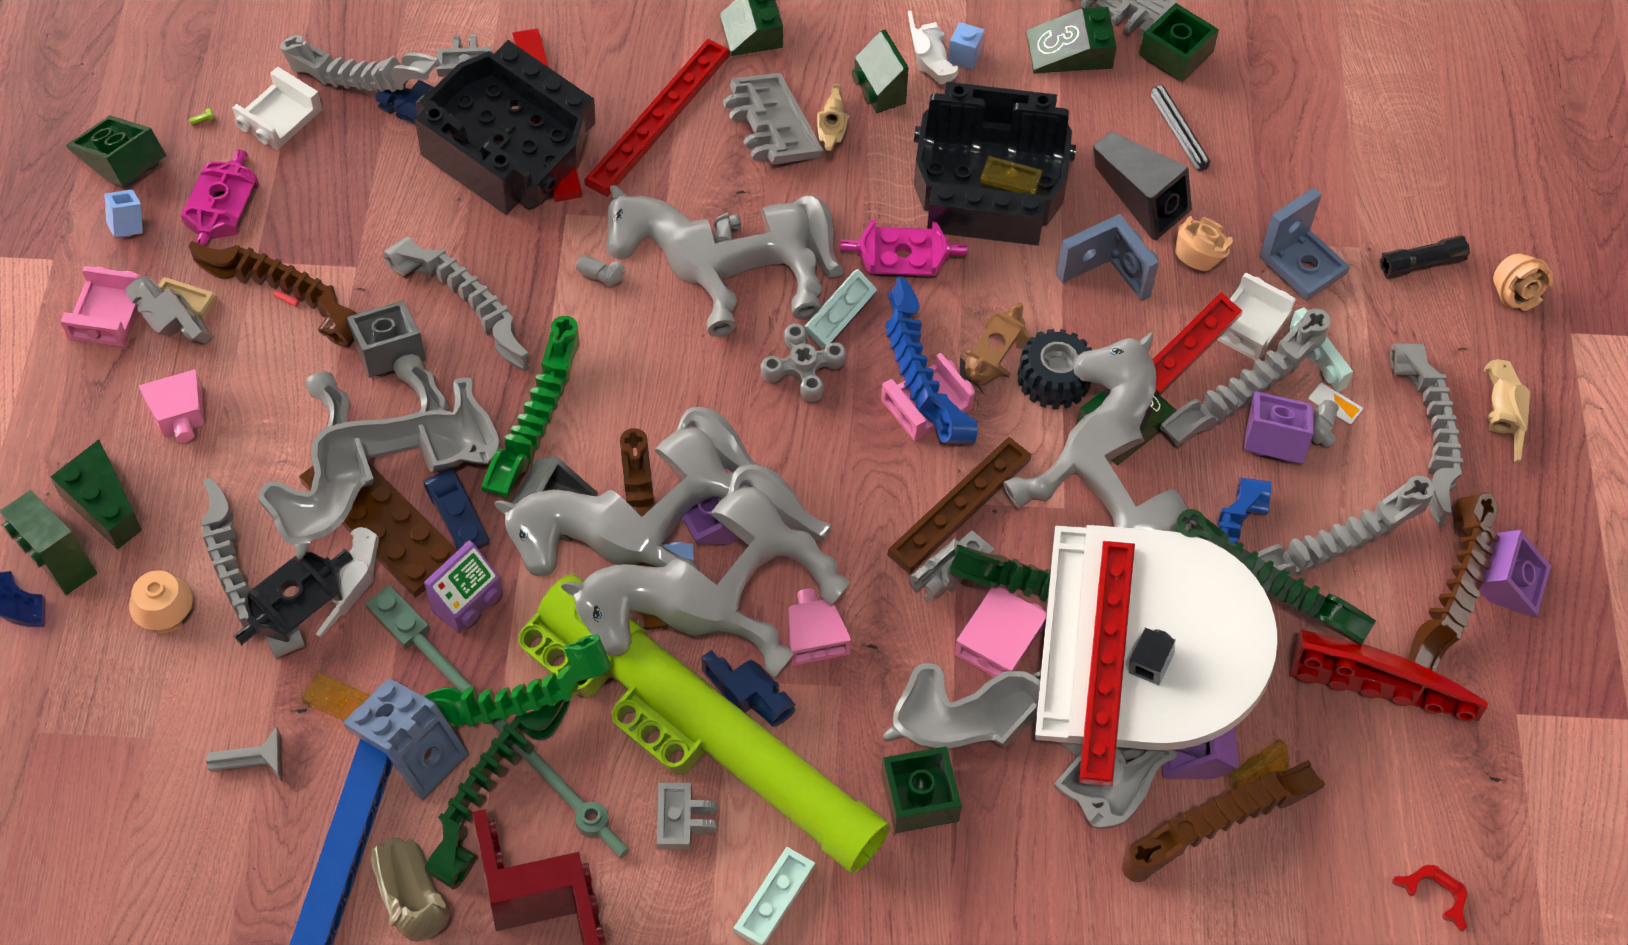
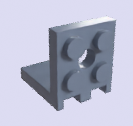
[1259,188,1350,301]
[1056,214,1159,301]
[343,678,468,800]

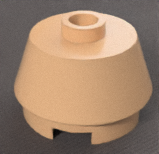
[1175,216,1233,271]
[1493,254,1554,311]
[129,571,193,634]

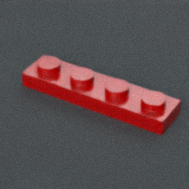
[1152,292,1243,395]

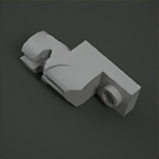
[125,276,213,344]
[910,530,994,601]

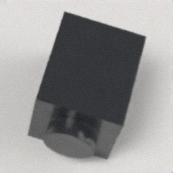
[1129,627,1176,685]

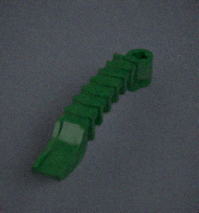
[1175,509,1376,646]
[948,544,1051,602]
[425,700,571,890]

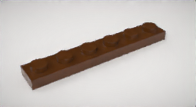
[887,437,1032,574]

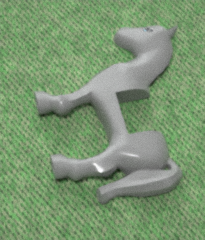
[606,185,844,337]
[1003,332,1196,563]
[258,354,499,560]
[494,407,759,576]
[561,465,850,678]
[883,663,1177,829]

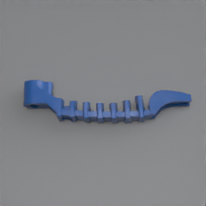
[885,276,978,444]
[1217,477,1271,544]

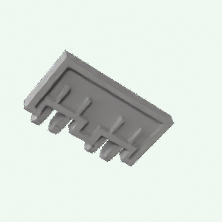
[1071,0,1178,37]
[723,73,823,165]

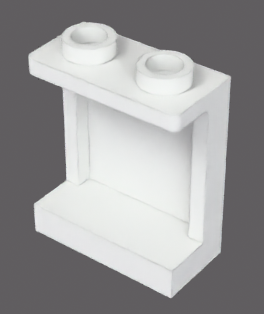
[232,67,323,150]
[1217,273,1296,361]

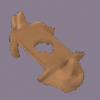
[965,303,1030,385]

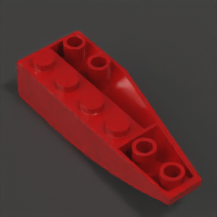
[1289,629,1488,721]

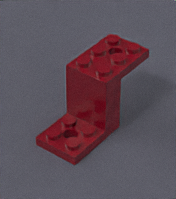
[472,809,606,945]

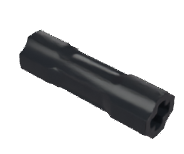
[1380,235,1470,278]

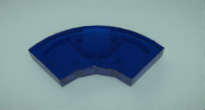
[0,571,45,627]

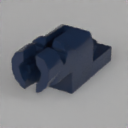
[376,80,434,125]
[701,650,796,727]

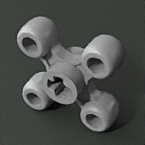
[761,324,846,402]

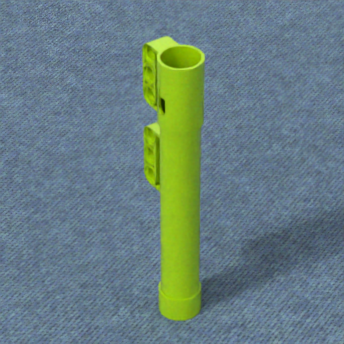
[518,574,891,874]

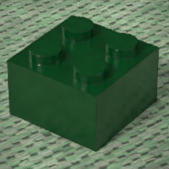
[1139,3,1219,82]
[881,746,962,833]

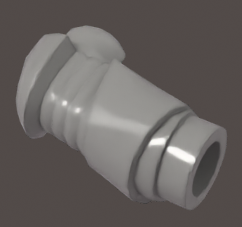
[714,212,741,243]
[576,254,625,287]
[1312,400,1339,448]

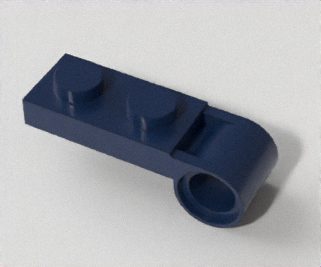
[423,468,489,550]

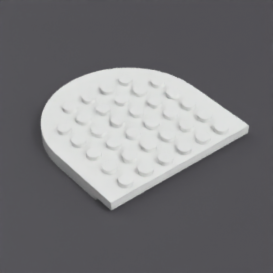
[1035,525,1277,750]

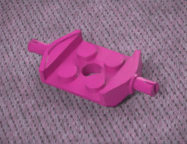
[181,149,259,246]
[840,220,967,276]

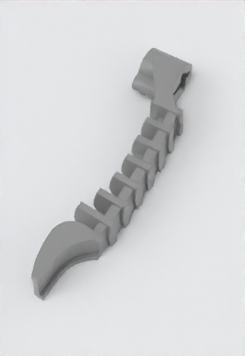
[280,35,441,92]
[383,236,531,371]
[1160,308,1330,447]
[1390,343,1463,526]
[1257,475,1435,577]
[201,478,305,659]

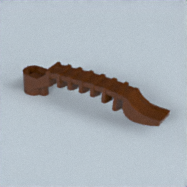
[188,241,357,347]
[620,428,668,630]
[1409,493,1500,672]
[1122,760,1325,882]

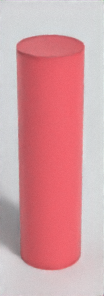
[274,290,299,307]

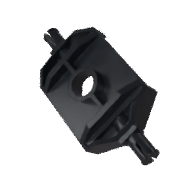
[233,549,353,646]

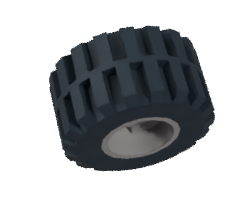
[1017,329,1092,409]

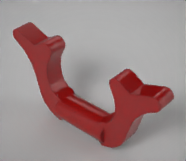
[1392,865,1467,931]

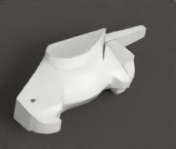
[908,11,958,85]
[316,527,379,638]

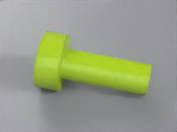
[189,108,215,125]

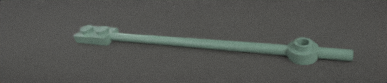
[365,585,630,858]

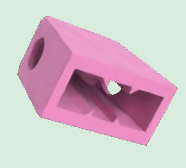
[139,369,205,443]
[788,588,851,666]

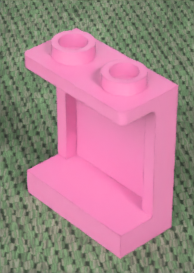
[60,266,140,347]
[881,353,975,441]
[954,587,1047,677]

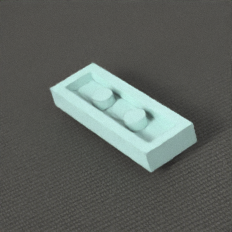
[804,269,877,349]
[1289,307,1353,392]
[733,847,815,945]

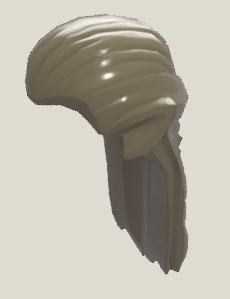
[371,838,450,941]

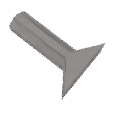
[206,726,281,781]

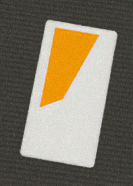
[1308,383,1363,424]

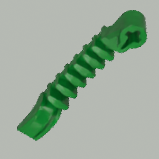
[481,316,580,499]
[422,635,611,727]

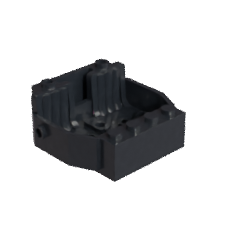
[415,40,595,215]
[914,82,1076,246]

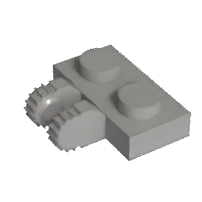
[437,34,492,77]
[657,783,718,849]

